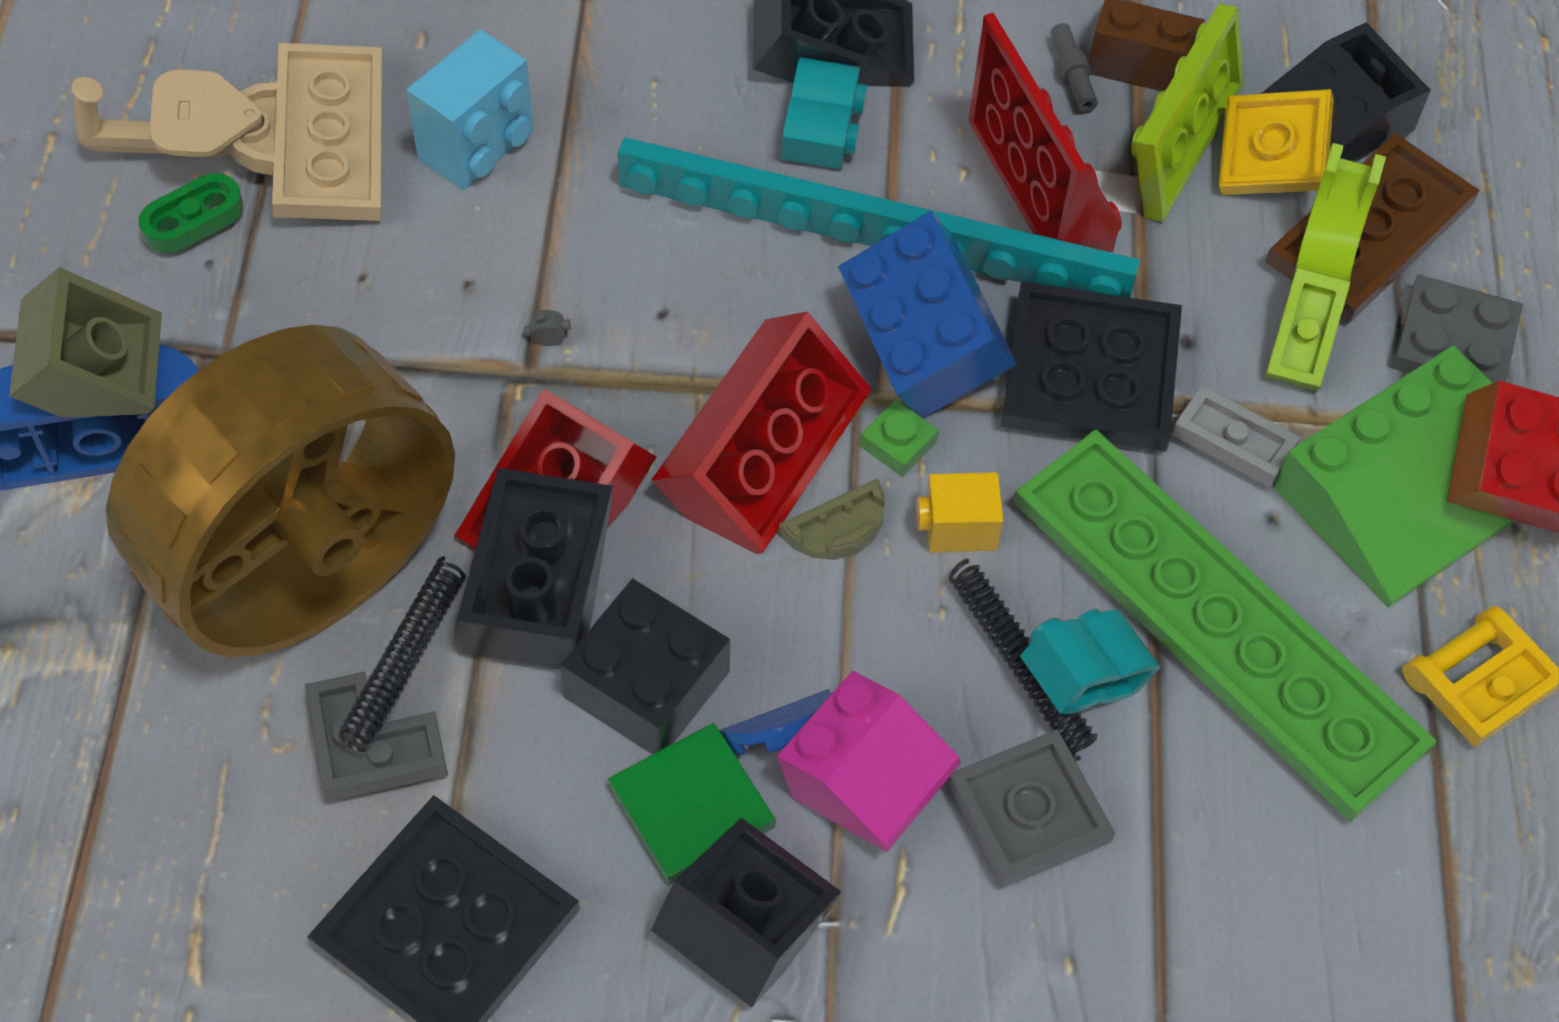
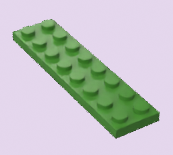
[1013,429,1437,823]

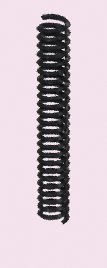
[339,556,466,752]
[948,558,1098,760]

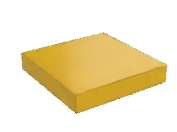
[1219,89,1334,195]

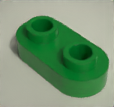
[139,173,244,253]

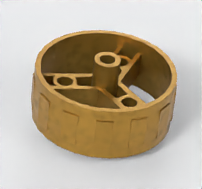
[106,324,455,657]

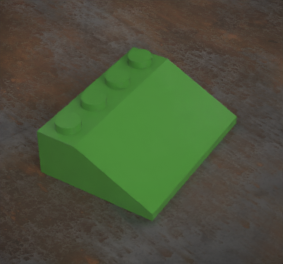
[1274,345,1515,608]

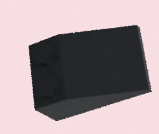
[753,0,915,87]
[456,468,613,670]

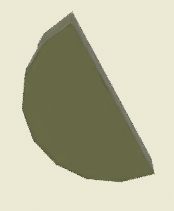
[779,478,885,560]

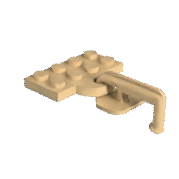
[71,43,382,221]

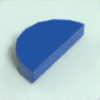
[719,689,831,755]

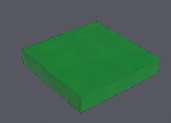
[608,722,776,886]

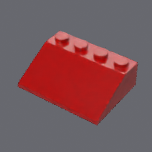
[968,12,1122,253]

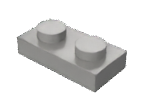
[1172,385,1300,488]

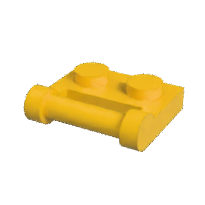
[1402,606,1559,748]

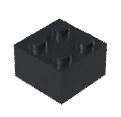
[560,578,730,754]

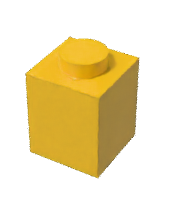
[916,472,1003,553]

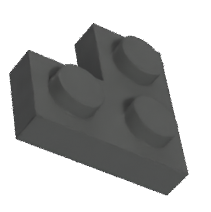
[305,671,448,802]

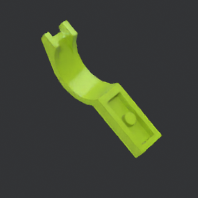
[1265,143,1386,392]

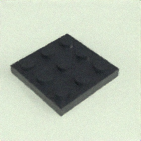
[1000,281,1182,452]
[307,795,580,1022]

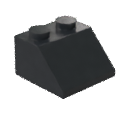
[651,817,842,1008]

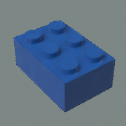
[838,210,1017,418]

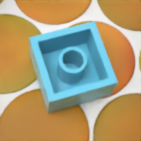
[406,29,534,190]

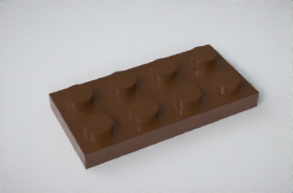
[1265,133,1480,322]

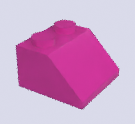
[777,670,961,852]

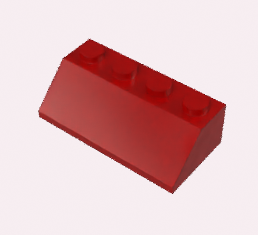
[651,311,872,554]

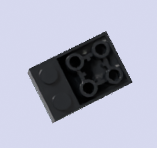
[1260,22,1431,161]

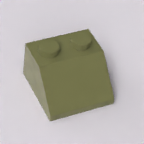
[9,267,162,418]

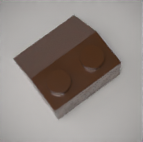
[1089,0,1205,91]

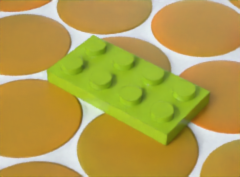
[1131,3,1245,222]

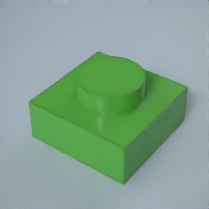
[859,399,939,477]

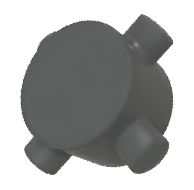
[524,310,571,346]

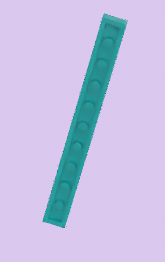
[618,137,1140,297]

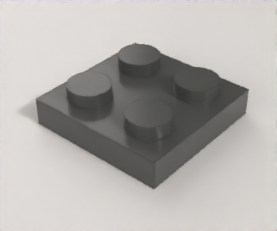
[1392,274,1523,383]
[947,729,1115,888]

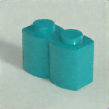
[781,57,868,170]
[1020,609,1161,714]

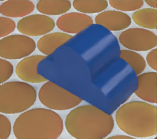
[0,345,198,491]

